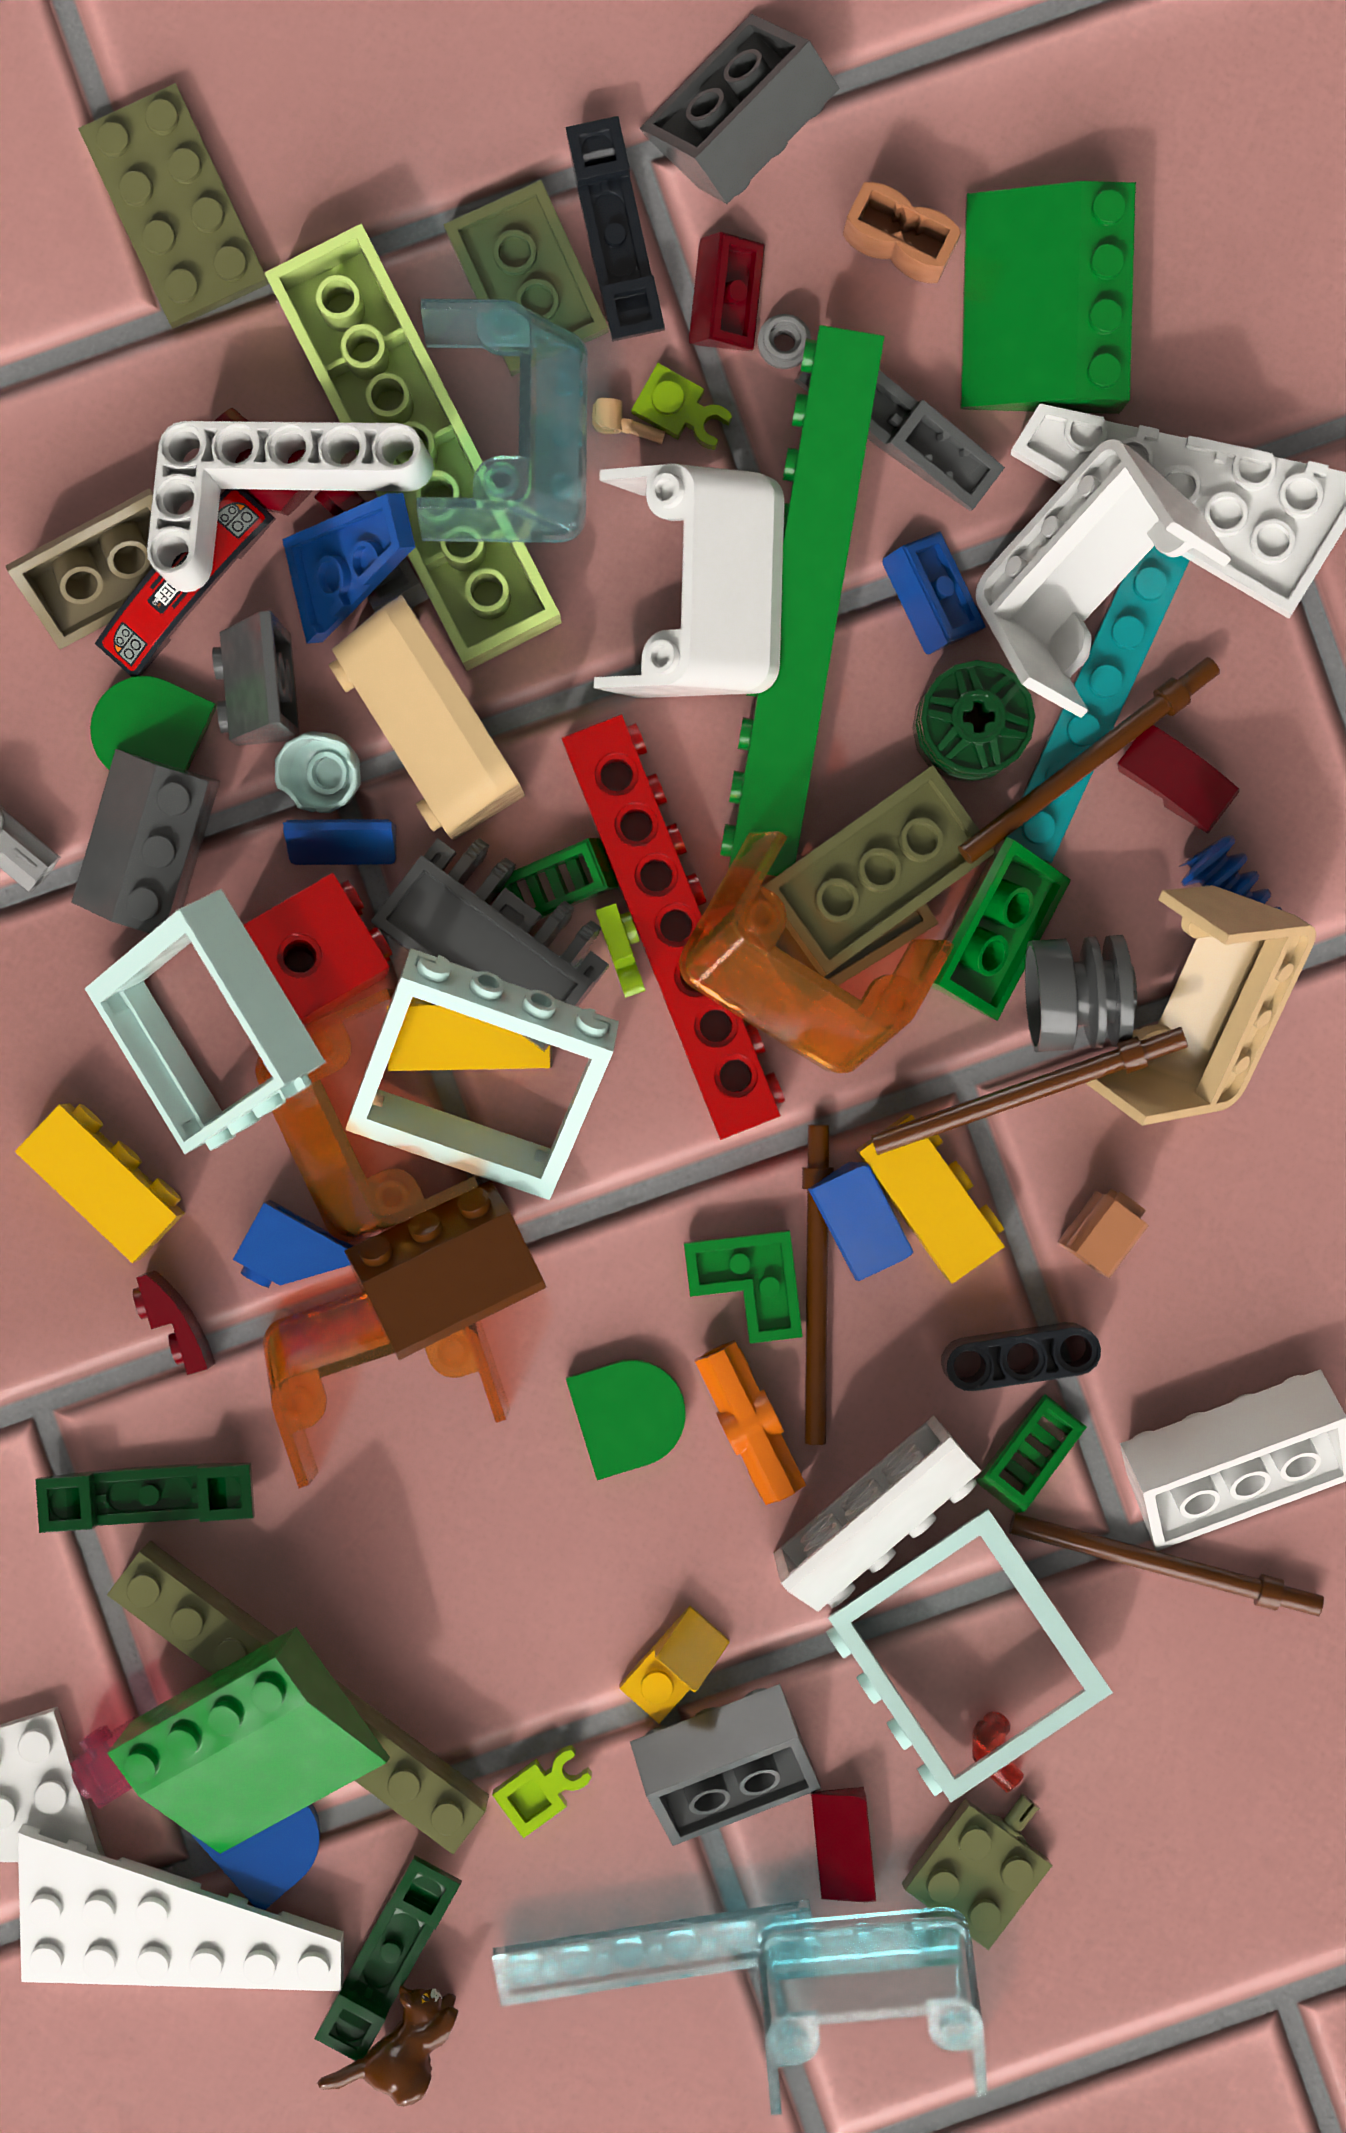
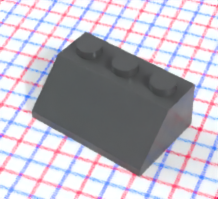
[640,14,840,204]
[71,749,220,933]
[630,1684,821,1846]

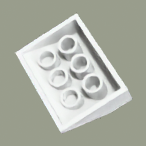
[773,1415,981,1612]

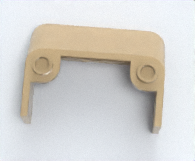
[328,595,525,841]
[1085,885,1316,1126]

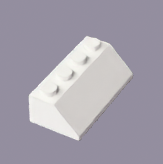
[1120,1369,1346,1551]

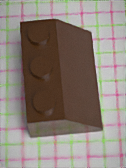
[344,1180,547,1360]

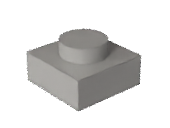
[367,557,429,612]

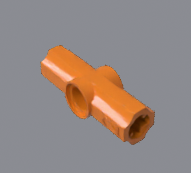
[695,1340,806,1505]

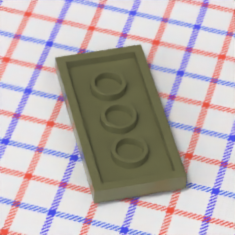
[78,83,269,329]
[759,765,995,978]

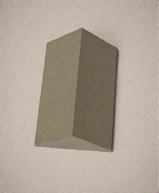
[6,488,153,650]

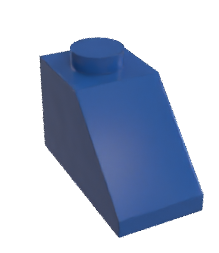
[233,1200,354,1288]

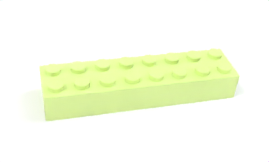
[264,223,562,671]

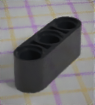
[941,1322,1101,1391]

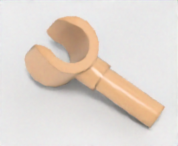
[592,398,665,444]

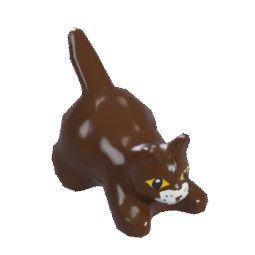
[317,1986,458,2107]

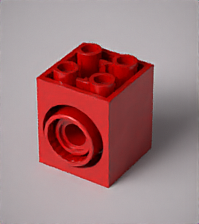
[243,873,393,1026]

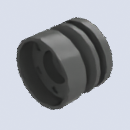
[1025,935,1137,1052]

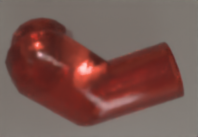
[972,1711,1024,1793]

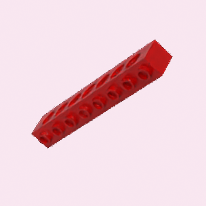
[562,714,786,1140]

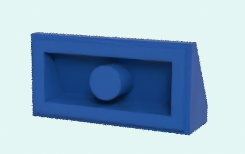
[882,531,986,654]
[283,819,396,865]
[808,1162,914,1281]

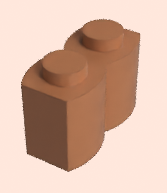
[843,182,961,283]
[1058,1189,1149,1278]

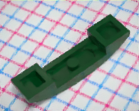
[35,1463,255,1533]
[314,1855,462,2061]

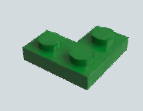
[684,1230,803,1344]

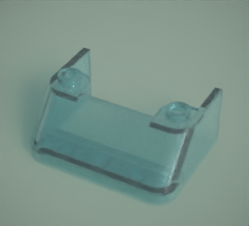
[416,299,588,543]
[756,1907,987,2115]

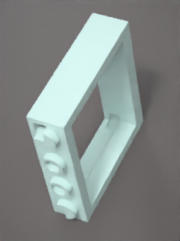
[85,889,326,1154]
[345,948,619,1200]
[826,1508,1113,1803]

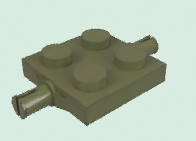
[902,1794,1053,1953]

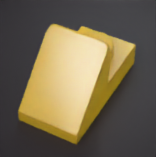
[619,1605,730,1724]

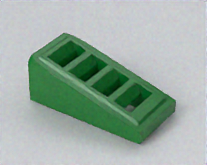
[500,838,619,919]
[976,1394,1087,1513]

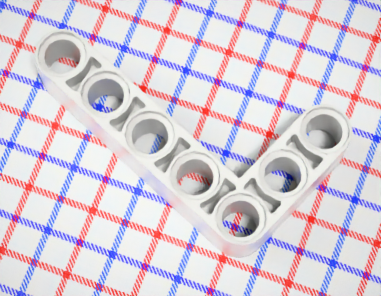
[147,421,434,592]

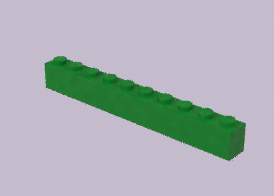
[720,325,885,876]

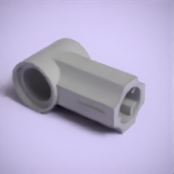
[0,805,61,893]

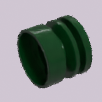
[912,660,1036,783]

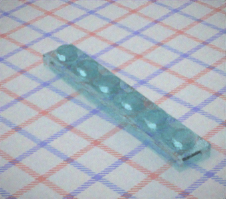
[493,1899,818,2006]

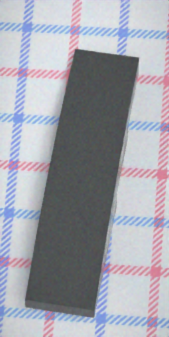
[794,370,1005,511]

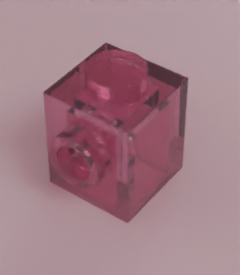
[70,1717,136,1809]

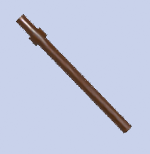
[958,657,1220,864]
[871,1027,1188,1155]
[802,1124,834,1445]
[1009,1513,1324,1616]

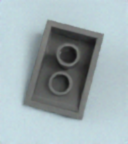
[212,611,300,746]

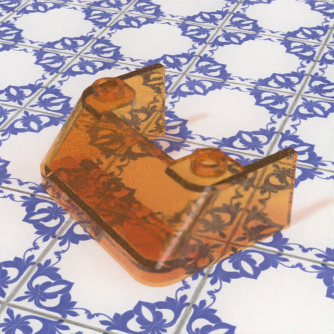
[679,831,954,1073]
[255,988,483,1242]
[263,1291,510,1488]

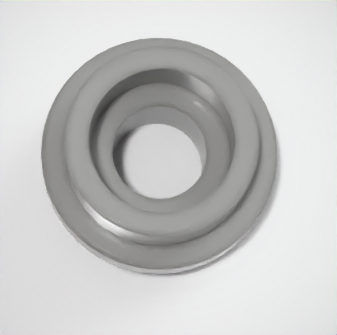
[758,314,811,369]

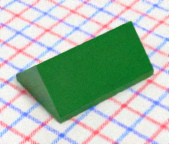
[924,837,1071,1021]

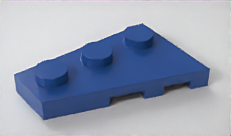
[282,493,416,644]

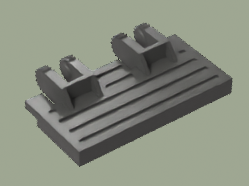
[371,838,609,1052]

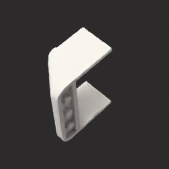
[976,439,1232,718]
[594,464,784,698]

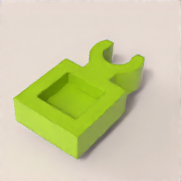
[631,363,732,450]
[595,903,646,998]
[492,1745,592,1838]

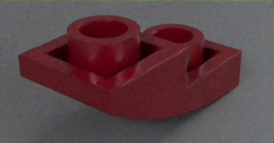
[1117,725,1239,834]
[133,1270,215,1375]

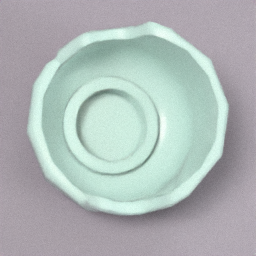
[275,731,361,813]

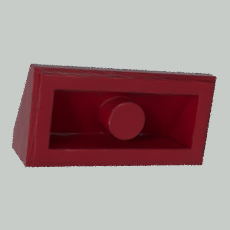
[689,231,765,351]
[811,1787,876,1903]

